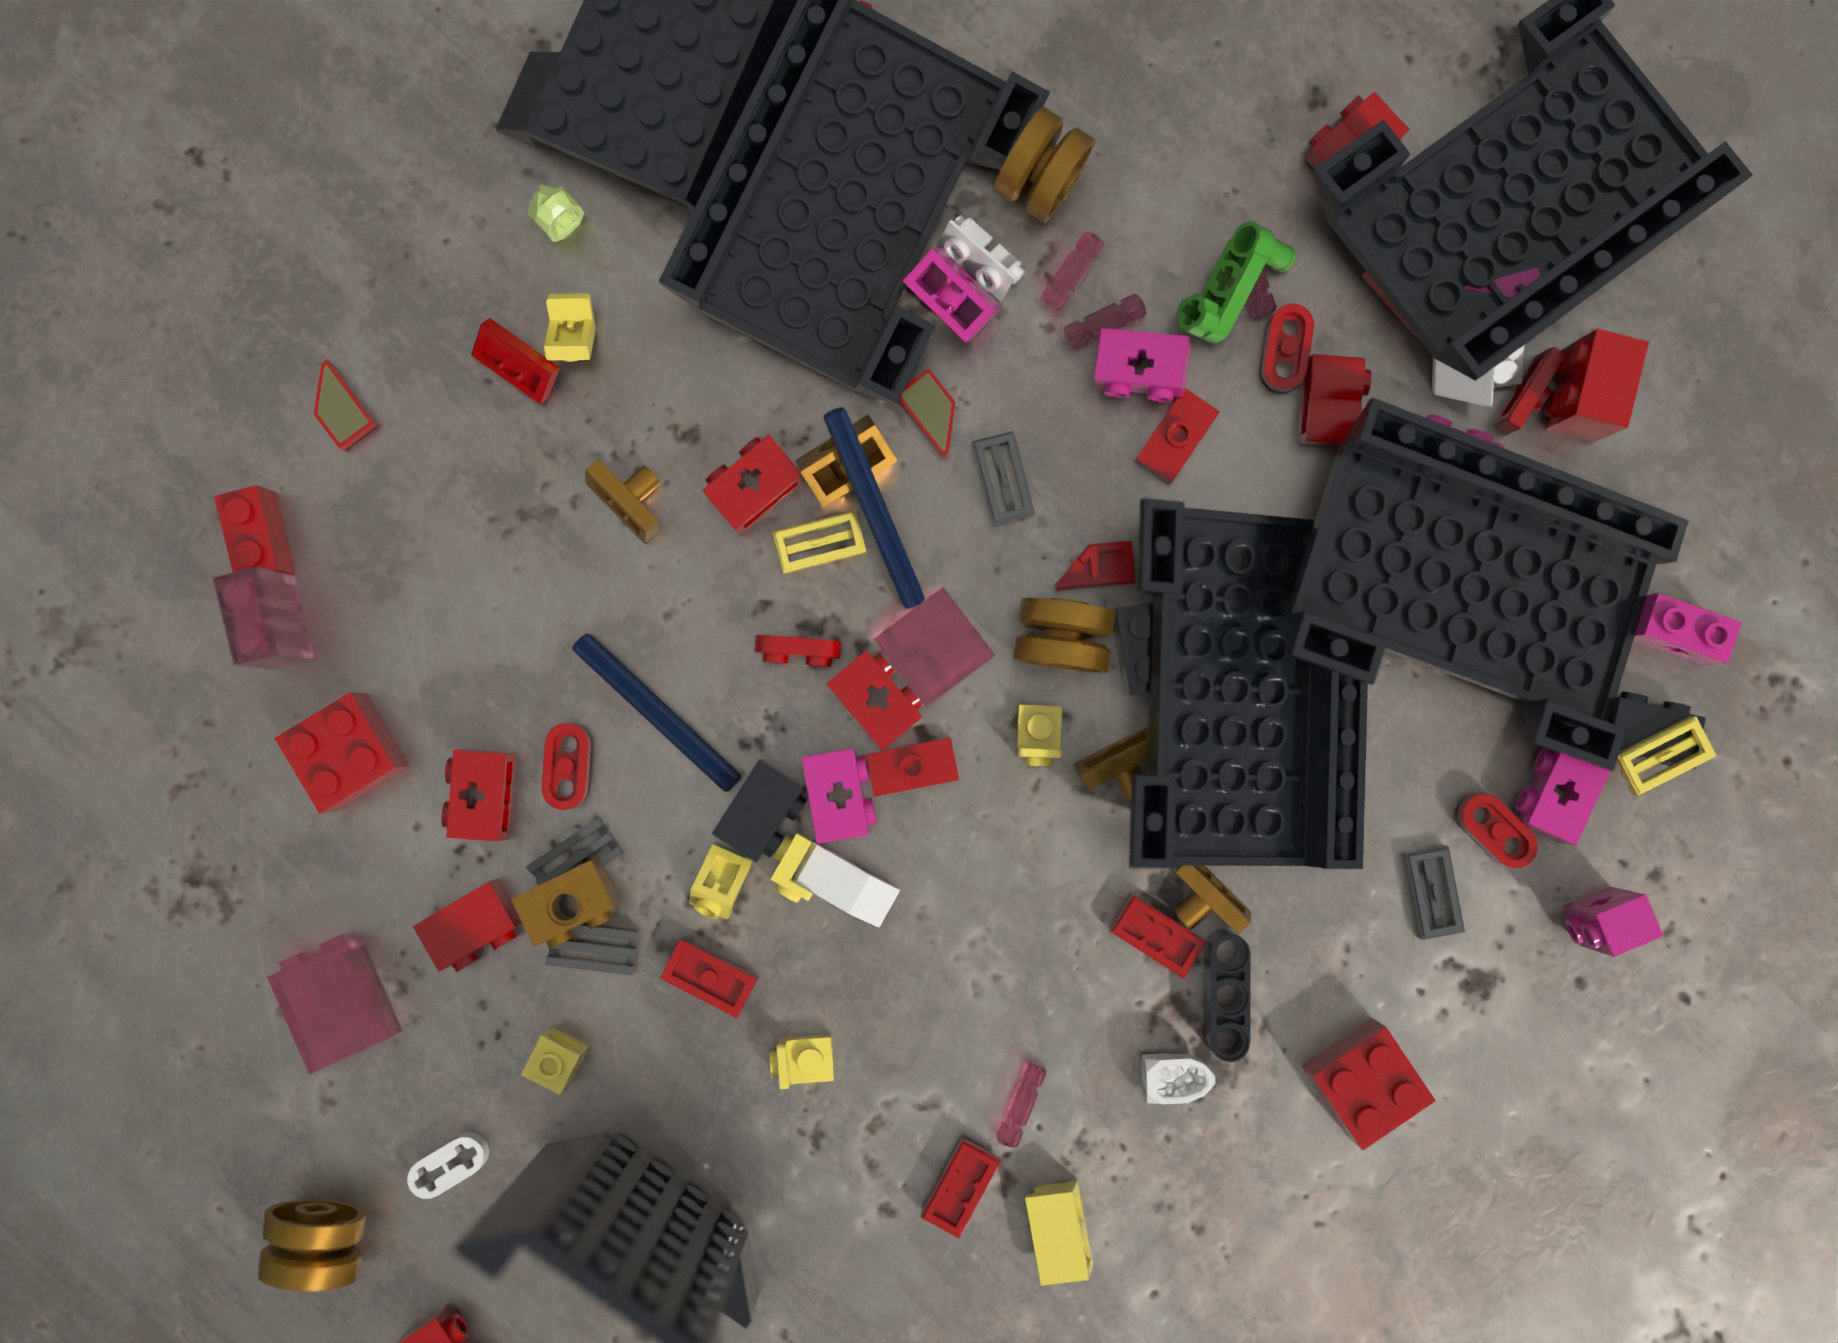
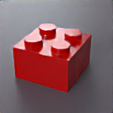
[1544,328,1649,442]
[274,692,410,814]
[1301,1018,1436,1151]

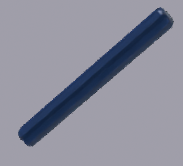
[823,407,925,609]
[572,633,741,792]

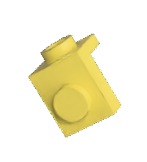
[544,293,596,362]
[770,831,814,903]

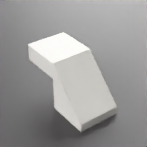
[792,842,900,928]

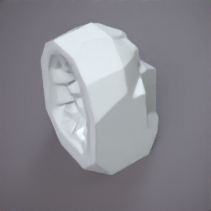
[1141,1053,1215,1104]

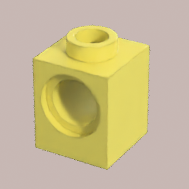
[521,1027,590,1095]

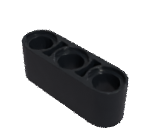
[1204,929,1251,1063]

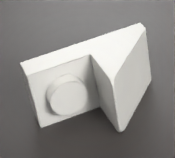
[1432,346,1524,407]

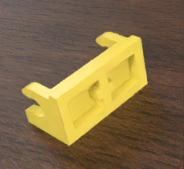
[1025,1179,1093,1286]

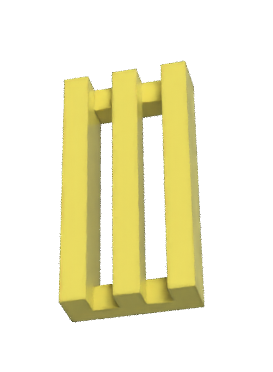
[772,510,867,574]
[1616,716,1716,796]

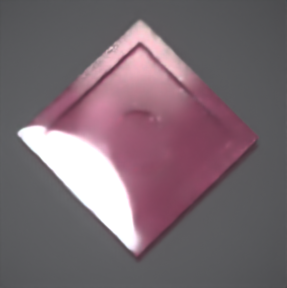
[874,587,995,707]

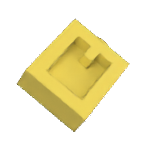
[1016,704,1062,766]
[689,844,752,919]
[770,1034,835,1089]

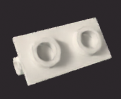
[937,215,1025,301]

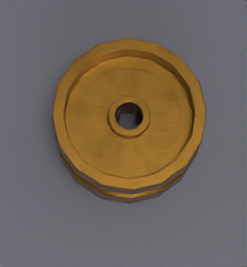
[993,106,1096,223]
[1013,598,1116,673]
[258,1199,366,1291]

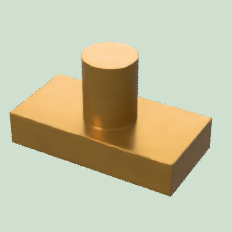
[585,459,661,544]
[1073,725,1150,799]
[1175,866,1251,935]

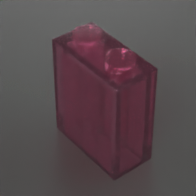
[213,567,315,670]
[267,934,403,1074]

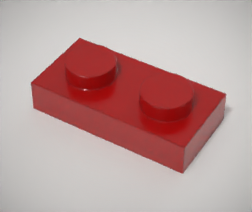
[660,938,759,1018]

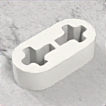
[407,1132,489,1199]

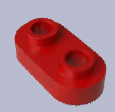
[1261,304,1314,392]
[754,635,842,667]
[541,723,591,810]
[1458,793,1538,868]

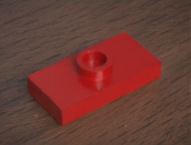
[471,318,560,404]
[1494,347,1566,435]
[1135,388,1220,484]
[866,737,959,797]
[1109,894,1207,979]
[921,1137,1001,1239]

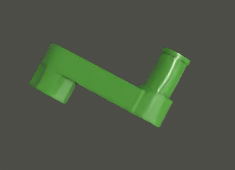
[1176,221,1296,343]

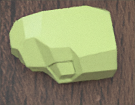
[528,184,585,242]

